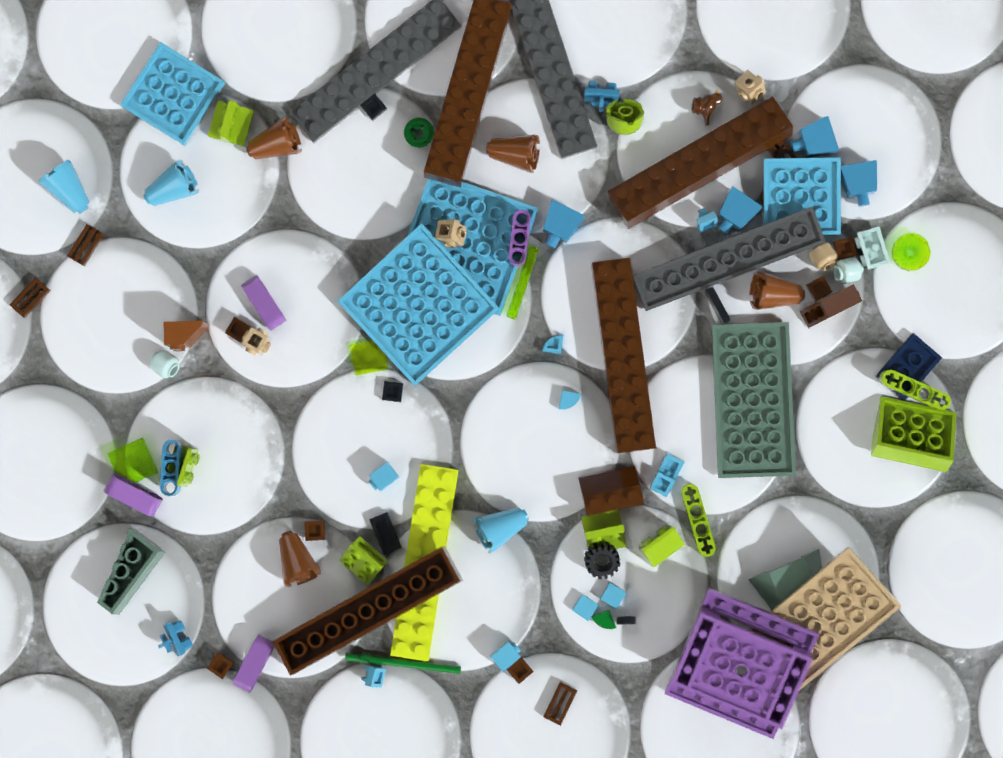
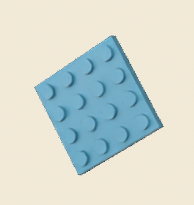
[120,42,225,146]
[763,158,841,235]

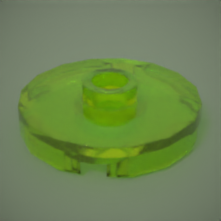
[891,233,931,271]

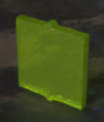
[350,340,389,376]

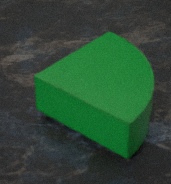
[591,610,616,629]

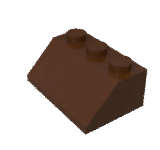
[578,466,644,516]

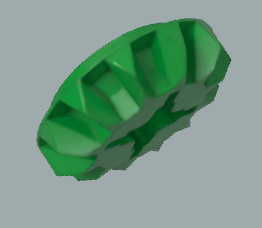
[404,118,434,148]

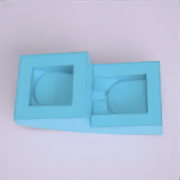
[650,452,685,497]

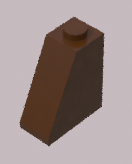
[800,284,862,328]

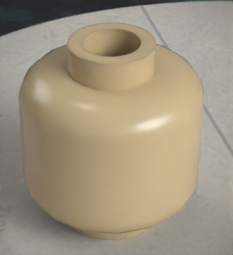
[809,242,838,271]

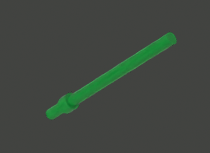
[345,653,461,674]

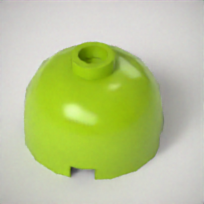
[606,99,645,135]

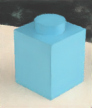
[369,462,400,491]
[491,640,521,672]

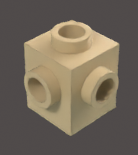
[734,70,766,105]
[435,219,467,248]
[242,327,271,356]

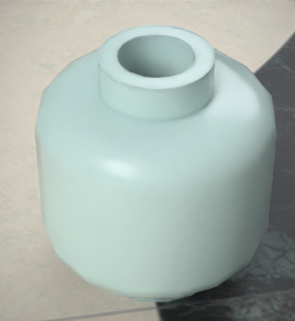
[833,257,864,284]
[150,350,179,378]

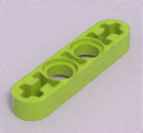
[879,370,951,410]
[681,484,716,557]

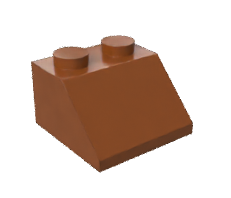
[163,321,209,352]

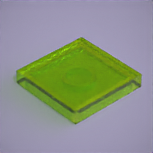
[107,438,159,483]

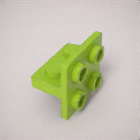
[208,100,254,146]
[581,509,626,549]
[339,536,388,585]

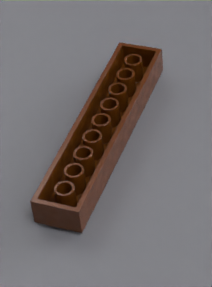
[424,0,512,188]
[608,96,793,229]
[591,258,656,454]
[272,546,464,676]

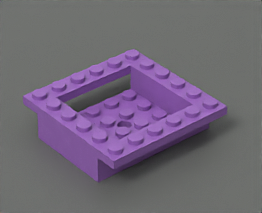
[665,588,819,739]

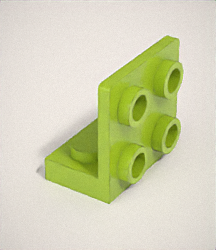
[168,444,200,487]

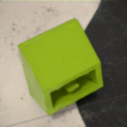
[639,525,685,567]

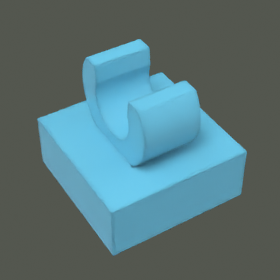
[697,208,718,234]
[361,666,386,688]

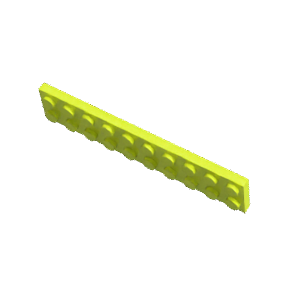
[390,464,459,661]

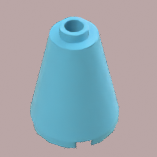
[38,160,90,214]
[143,160,199,206]
[473,507,529,554]

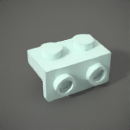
[854,226,891,270]

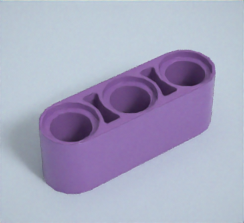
[509,210,530,267]
[241,275,287,331]
[104,473,163,517]
[232,634,275,693]

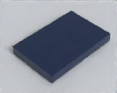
[875,333,942,401]

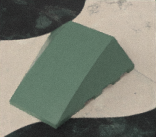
[748,549,822,610]

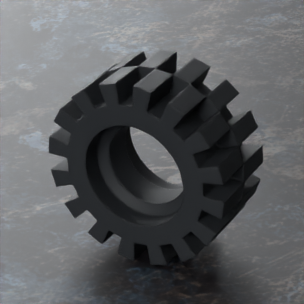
[584,541,620,579]

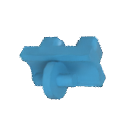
[584,81,620,112]
[158,620,193,657]

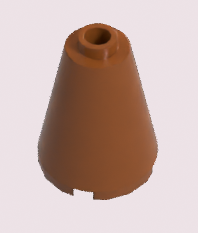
[246,117,302,159]
[486,134,540,173]
[749,271,805,310]
[279,531,321,587]

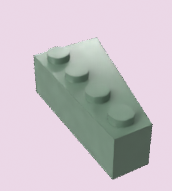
[97,528,166,615]

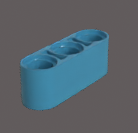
[160,440,184,496]

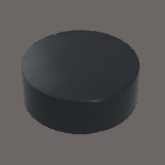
[617,616,636,625]

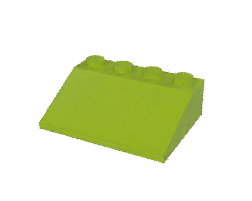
[871,396,956,472]

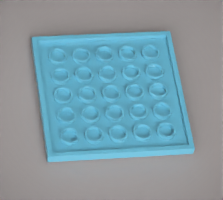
[407,179,539,316]
[337,223,500,386]

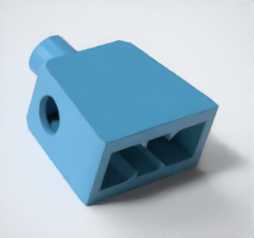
[790,116,839,158]
[841,160,877,207]
[717,186,762,235]
[543,199,585,249]

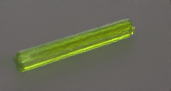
[507,246,539,319]

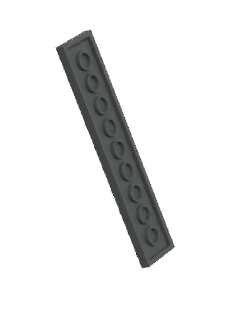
[290,0,461,143]
[509,0,597,159]
[633,207,826,311]

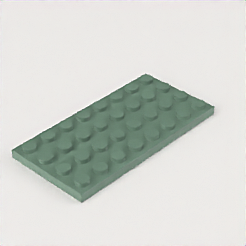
[711,322,796,478]

